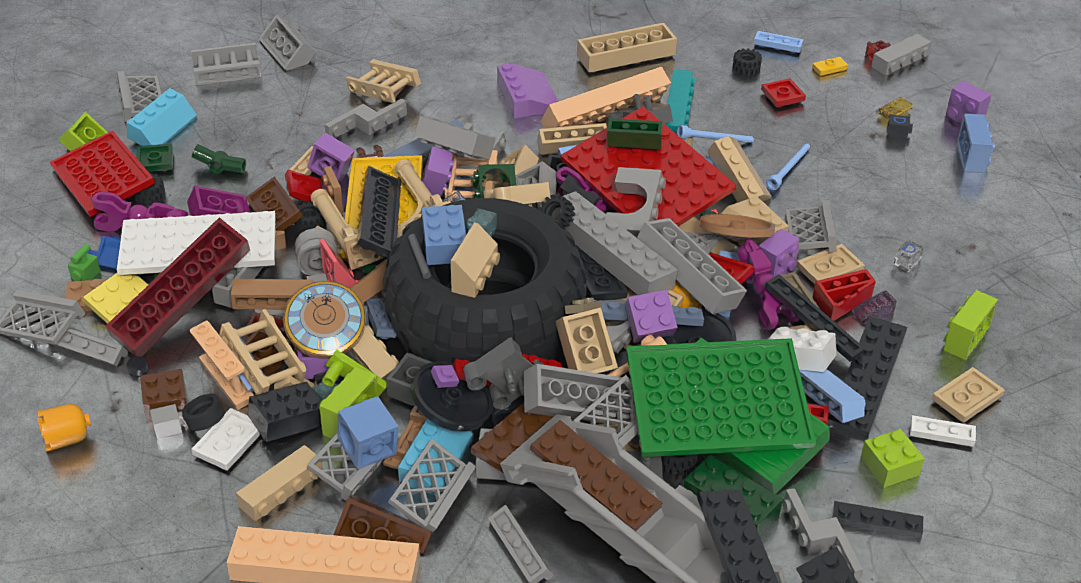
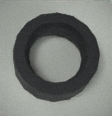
[182,393,225,431]

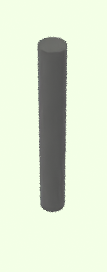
[408,234,431,279]

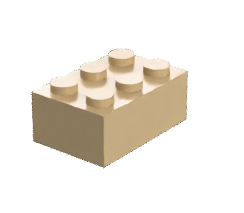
[556,308,618,374]

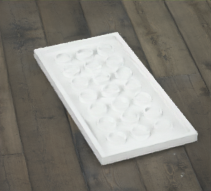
[117,211,276,275]

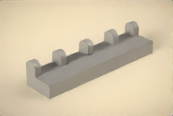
[49,328,128,367]
[488,505,553,583]

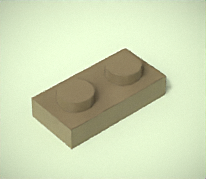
[565,297,602,314]

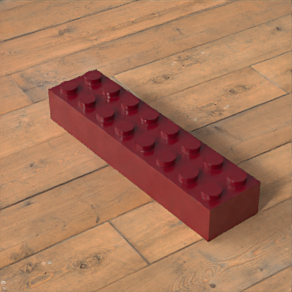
[105,217,250,357]

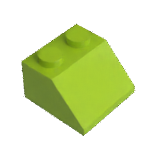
[58,111,108,151]

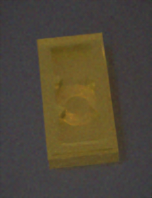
[878,97,913,119]

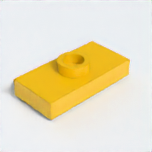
[812,57,848,76]

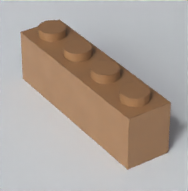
[230,279,313,310]

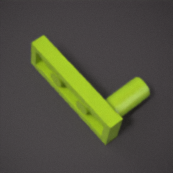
[322,349,387,397]

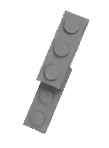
[325,98,407,138]
[782,488,863,583]

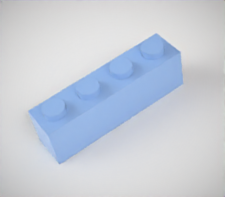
[799,369,866,423]

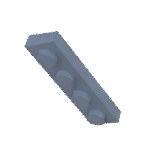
[364,297,396,339]

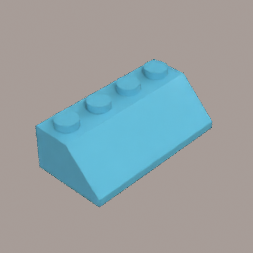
[127,88,197,146]
[398,418,473,495]

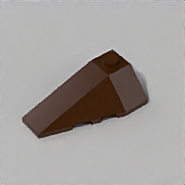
[333,495,432,553]

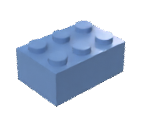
[958,114,995,173]
[422,205,466,265]

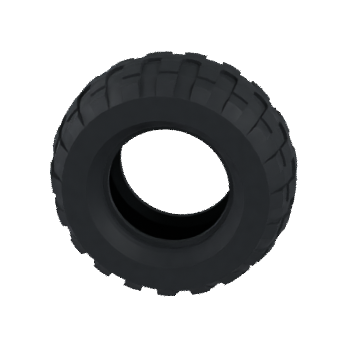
[383,198,587,363]

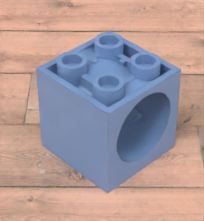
[338,396,398,470]

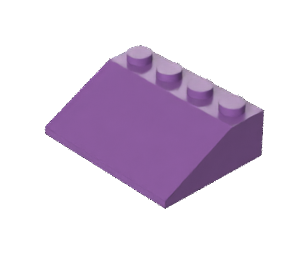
[497,63,558,118]

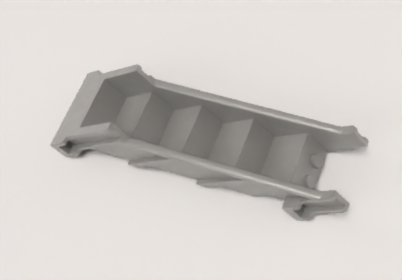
[500,414,787,583]

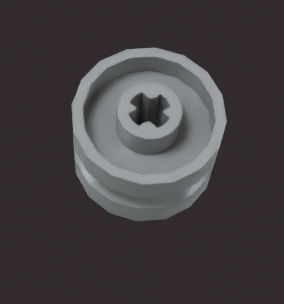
[295,228,338,276]

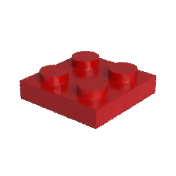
[761,78,806,107]
[285,169,322,203]

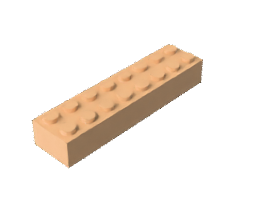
[540,67,671,129]
[227,526,420,583]

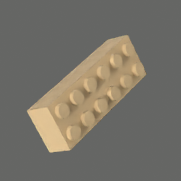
[577,23,677,72]

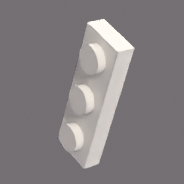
[910,415,976,447]

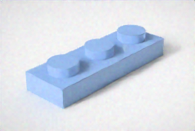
[754,31,804,53]

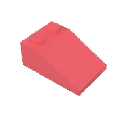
[319,238,358,287]

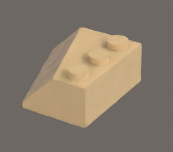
[721,196,789,246]

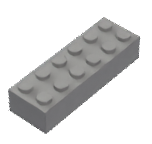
[637,218,747,314]
[524,364,631,424]

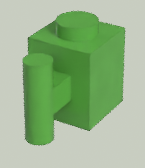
[68,244,100,281]

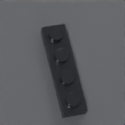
[832,501,924,539]

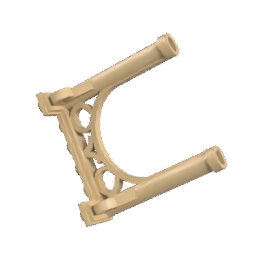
[311,159,451,270]

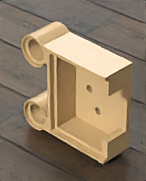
[483,182,551,207]

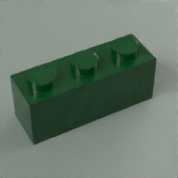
[607,118,663,149]

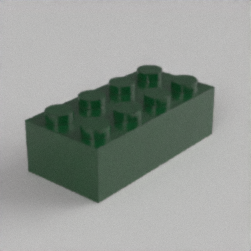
[684,455,783,536]

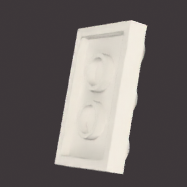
[191,408,260,470]

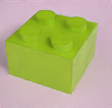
[860,429,925,488]

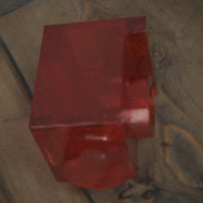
[865,40,891,61]

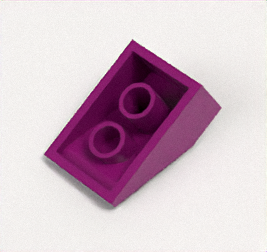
[187,185,250,216]

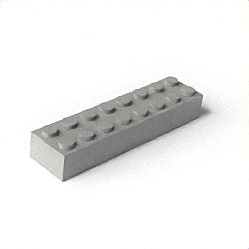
[552,191,678,295]

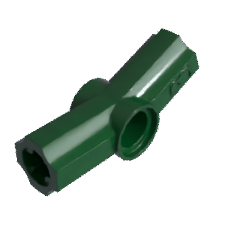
[191,144,246,174]

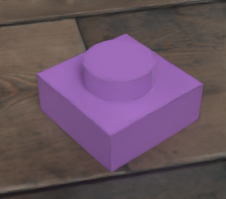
[431,365,459,388]

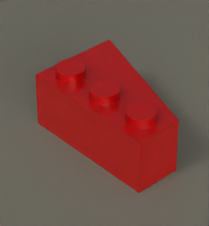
[812,269,876,321]

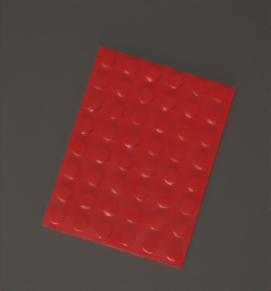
[561,106,736,227]

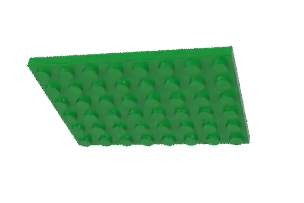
[626,338,816,457]

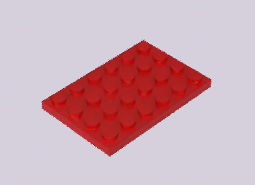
[49,130,155,217]

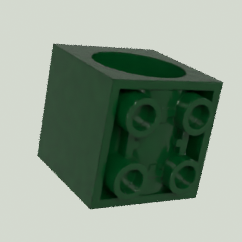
[471,164,516,199]

